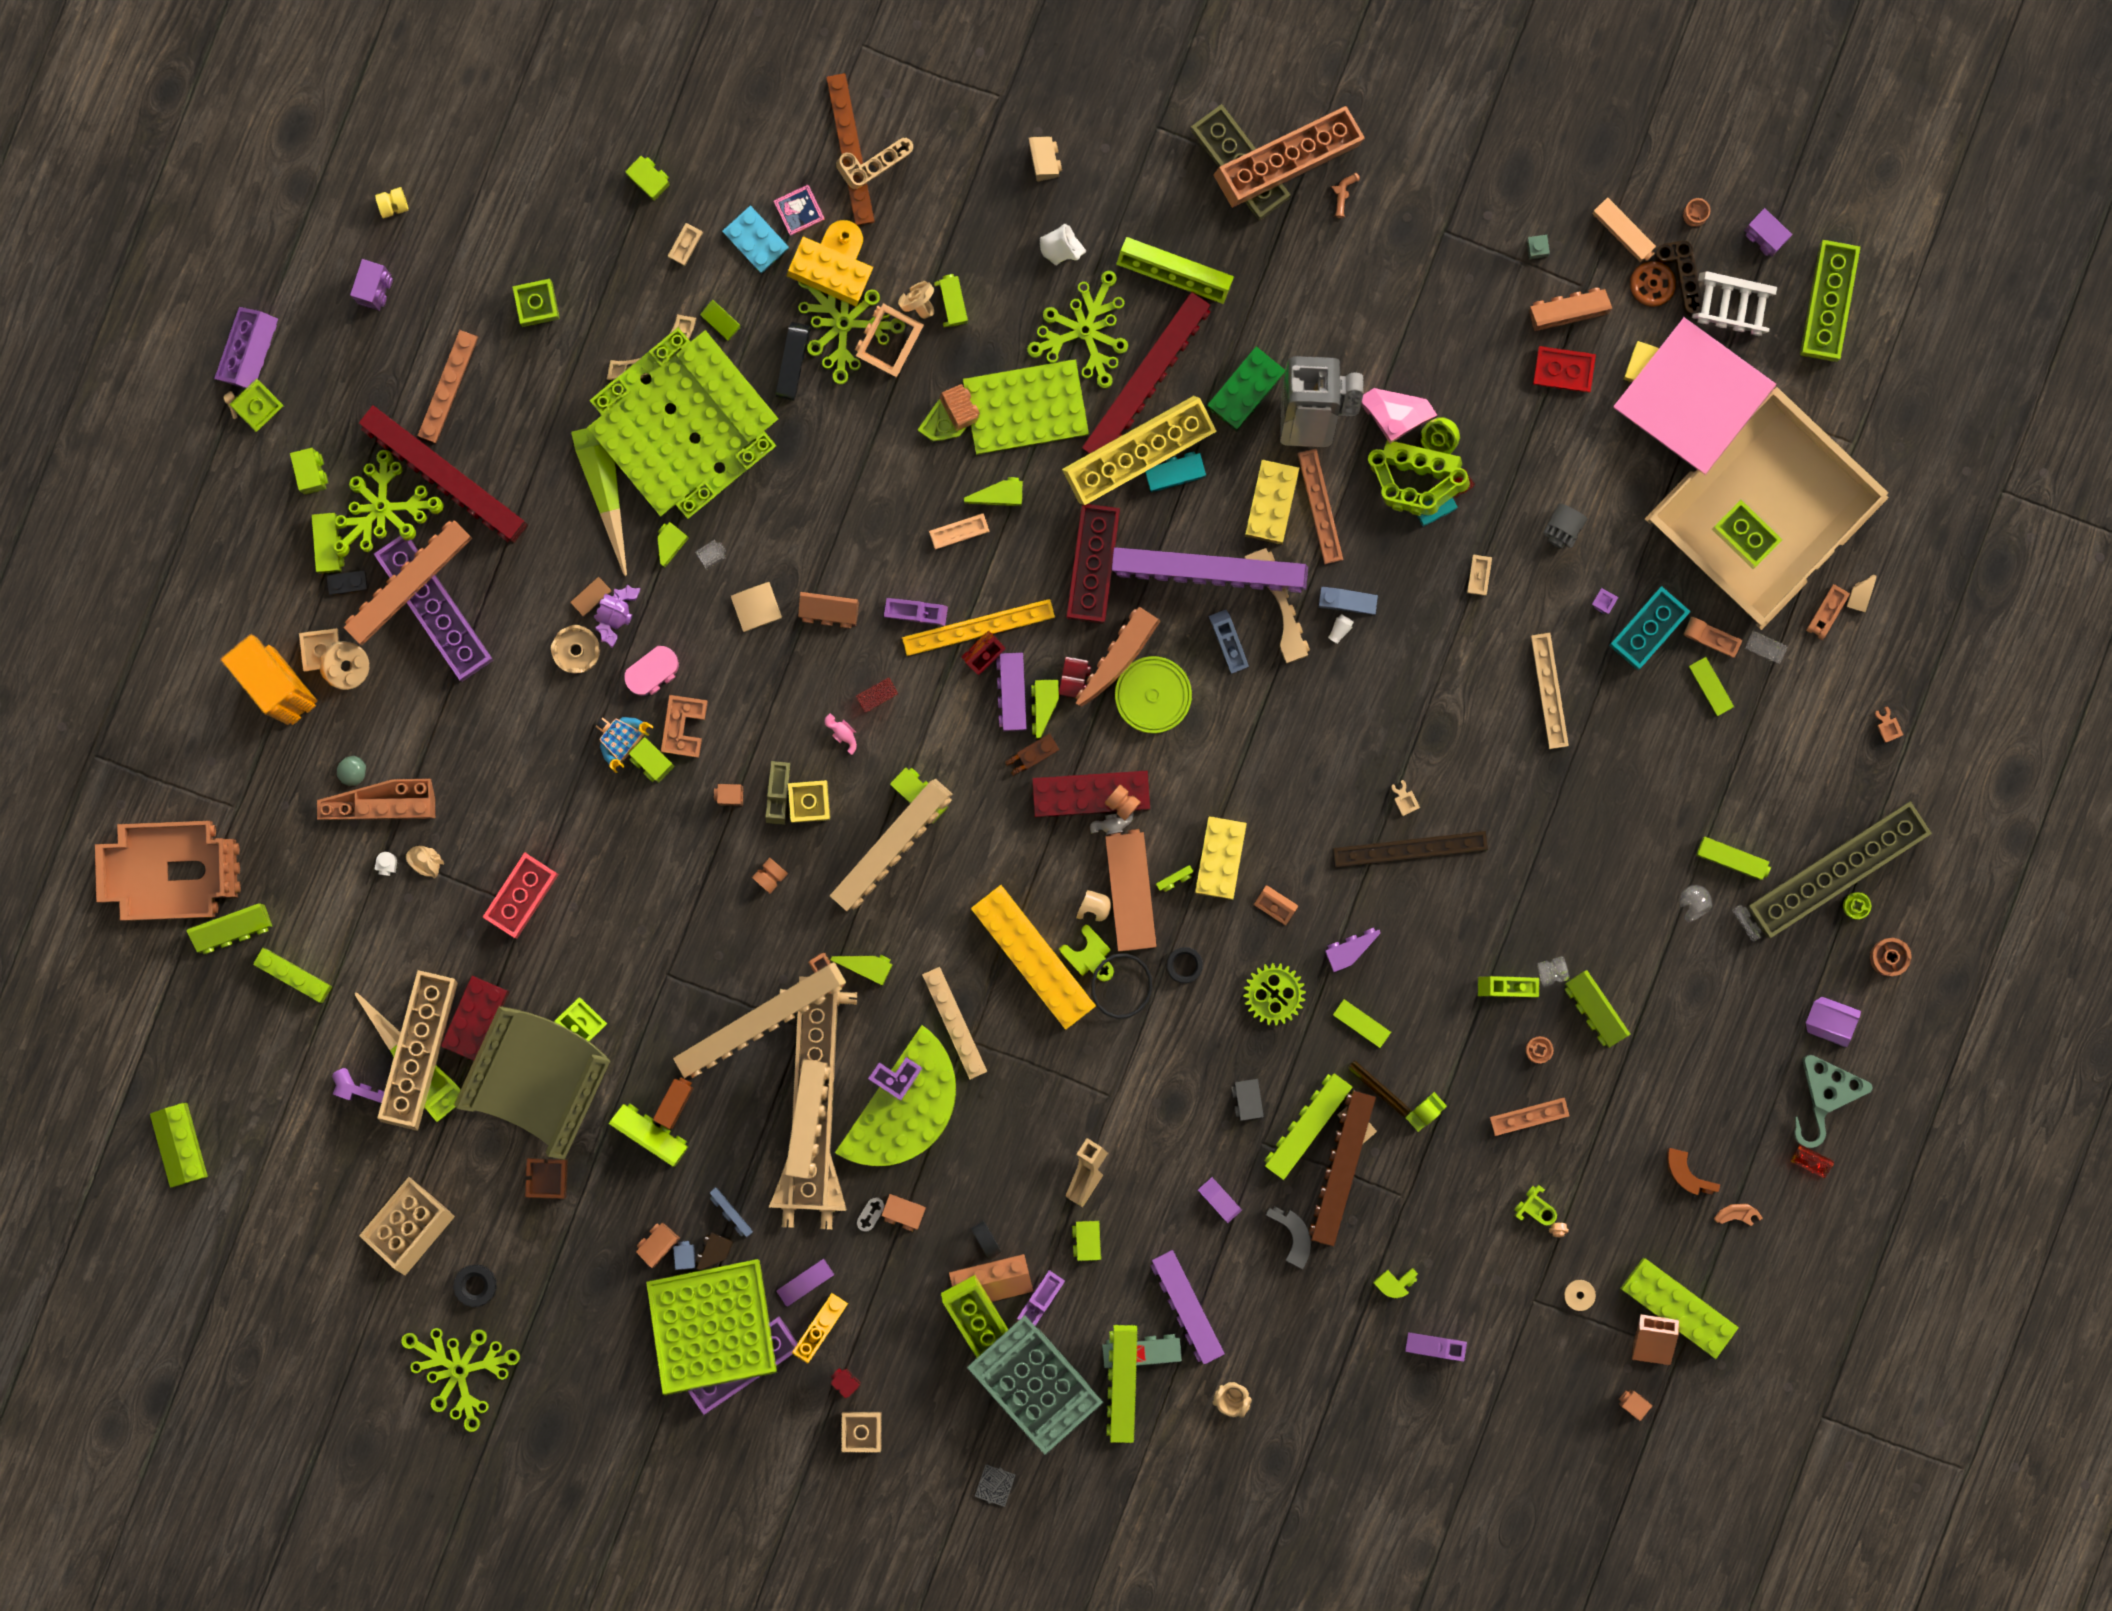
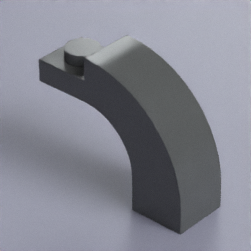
[1265,1206,1311,1269]

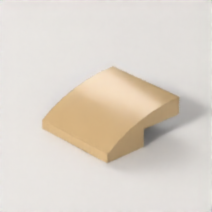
[731,582,782,632]

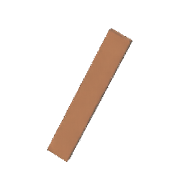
[1298,449,1343,565]

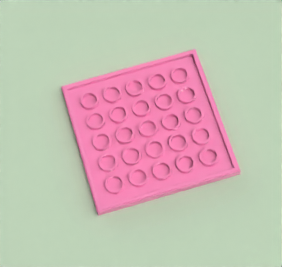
[1613,317,1776,475]

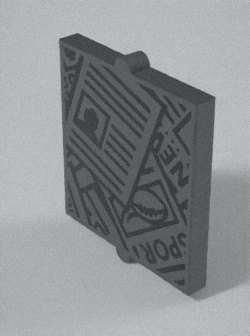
[975,1464,1016,1507]

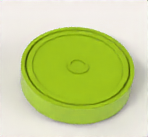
[1115,656,1192,734]

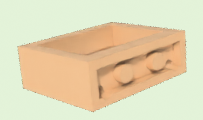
[855,303,924,377]

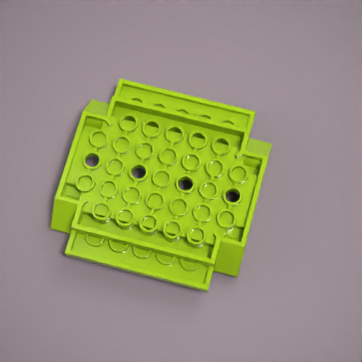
[587,327,778,519]

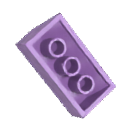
[214,307,278,389]

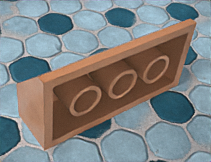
[1529,288,1612,331]
[949,1254,1033,1302]

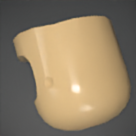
[1076,890,1111,921]

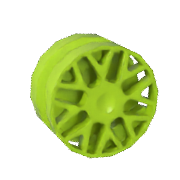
[1843,892,1871,919]

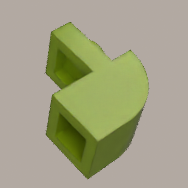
[1373,1268,1418,1298]

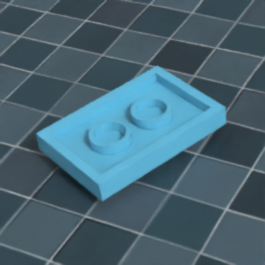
[723,205,789,274]

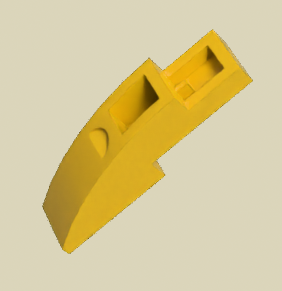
[792,1293,848,1364]

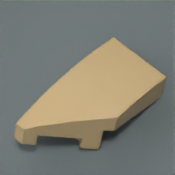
[1847,575,1876,612]

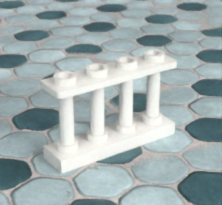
[1692,271,1777,336]

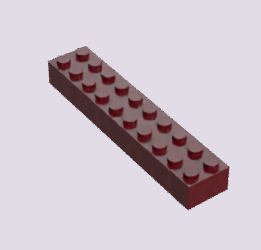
[359,405,528,543]

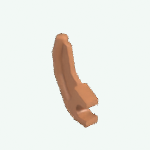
[1714,1204,1763,1226]

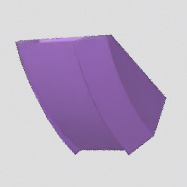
[1806,997,1861,1047]

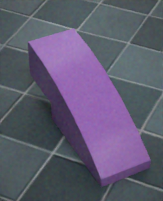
[884,598,948,626]
[777,1259,835,1307]
[1015,1270,1065,1326]

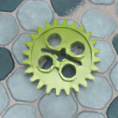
[1243,963,1306,1025]

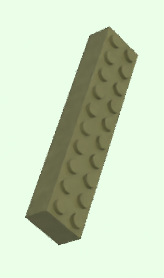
[1747,801,1932,939]

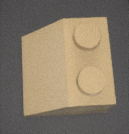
[1029,137,1062,182]

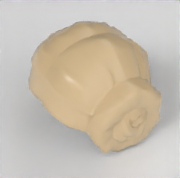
[1213,1382,1252,1417]

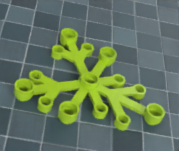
[1027,271,1128,389]
[798,281,905,385]
[333,450,444,557]
[401,1328,520,1432]

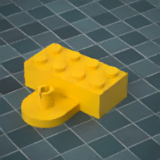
[786,220,873,306]

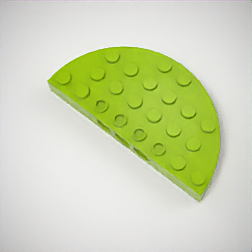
[835,1025,956,1166]

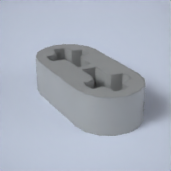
[857,1198,884,1231]

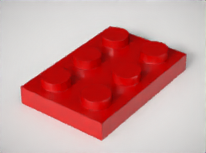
[1533,346,1596,393]

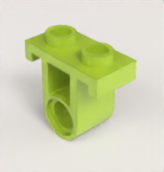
[1405,1092,1447,1132]
[1514,1185,1557,1225]

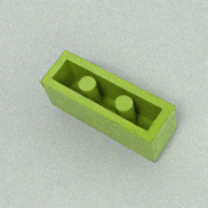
[312,513,344,574]
[890,767,948,824]

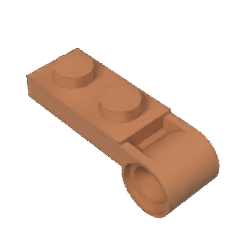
[1683,617,1743,658]

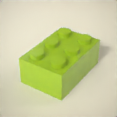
[1712,500,1782,569]

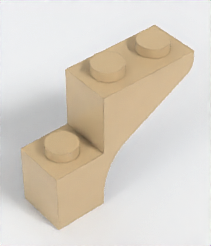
[1066,1139,1108,1208]

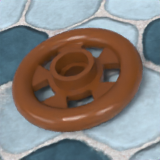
[1630,261,1676,307]

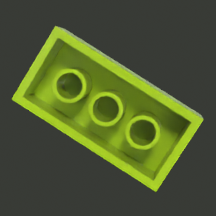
[941,1275,1008,1358]

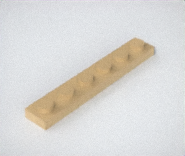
[1531,633,1569,749]
[922,967,987,1079]

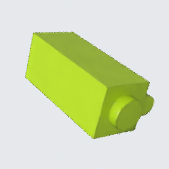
[934,274,968,327]

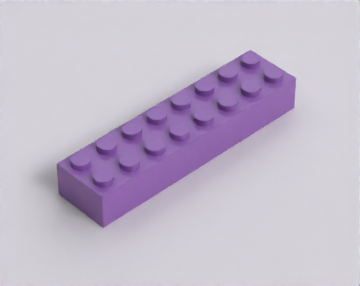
[374,532,494,682]

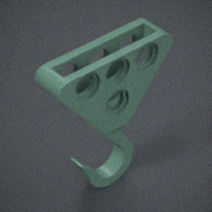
[1794,1055,1872,1148]

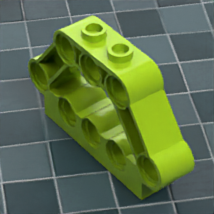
[1368,440,1470,516]

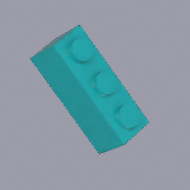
[1145,452,1206,493]

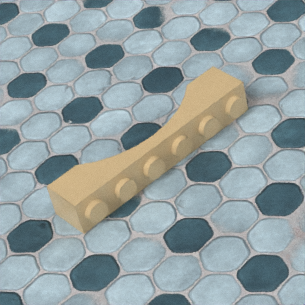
[1245,548,1310,665]

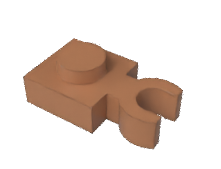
[1875,707,1903,743]

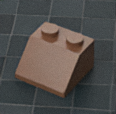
[636,1223,680,1268]

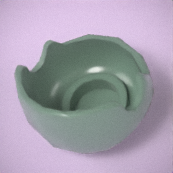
[337,756,366,787]

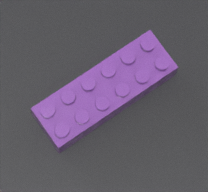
[688,1316,798,1414]

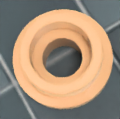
[1549,1223,1569,1237]

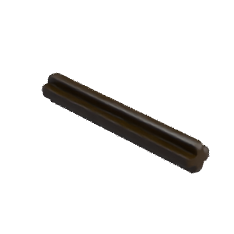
[1348,1061,1411,1117]

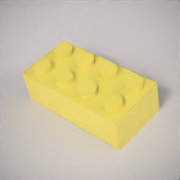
[1245,460,1299,545]
[1195,817,1246,900]

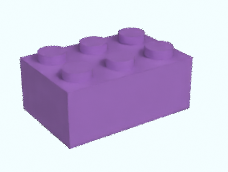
[350,259,393,311]

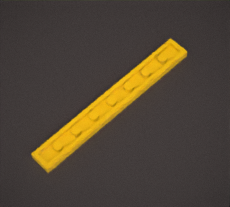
[902,599,1055,656]

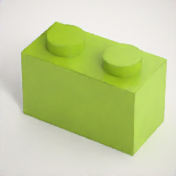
[625,156,670,201]
[1072,1221,1101,1261]

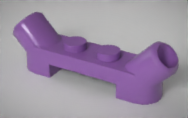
[332,1068,385,1103]

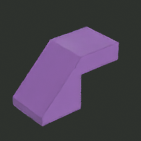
[1198,1177,1242,1223]

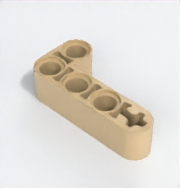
[836,138,913,189]

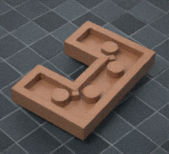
[661,695,708,758]

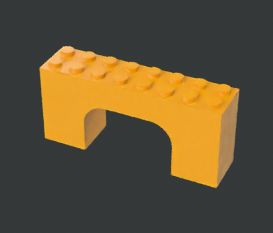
[221,635,318,725]

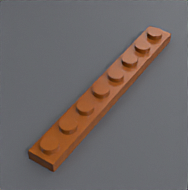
[827,73,875,226]

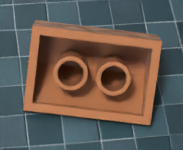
[798,592,859,628]

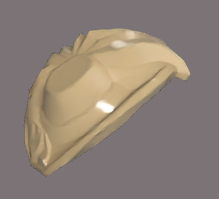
[406,846,444,879]

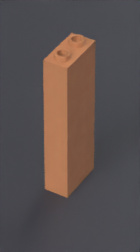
[1105,829,1156,952]

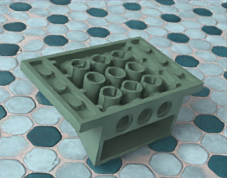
[967,1316,1103,1454]

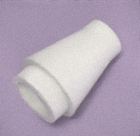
[1328,614,1354,644]

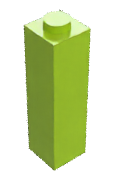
[1696,837,1771,880]

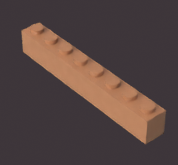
[344,520,473,645]

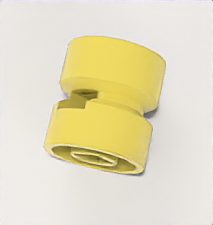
[375,187,409,219]

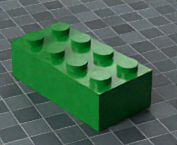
[1207,346,1286,432]

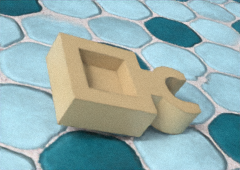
[1391,780,1420,816]

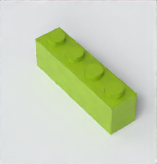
[253,948,332,1003]

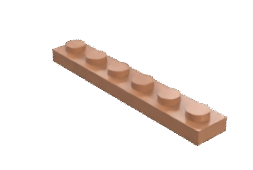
[418,330,478,443]

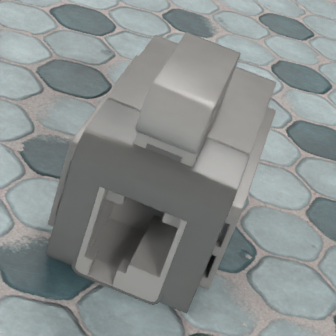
[1280,356,1363,447]

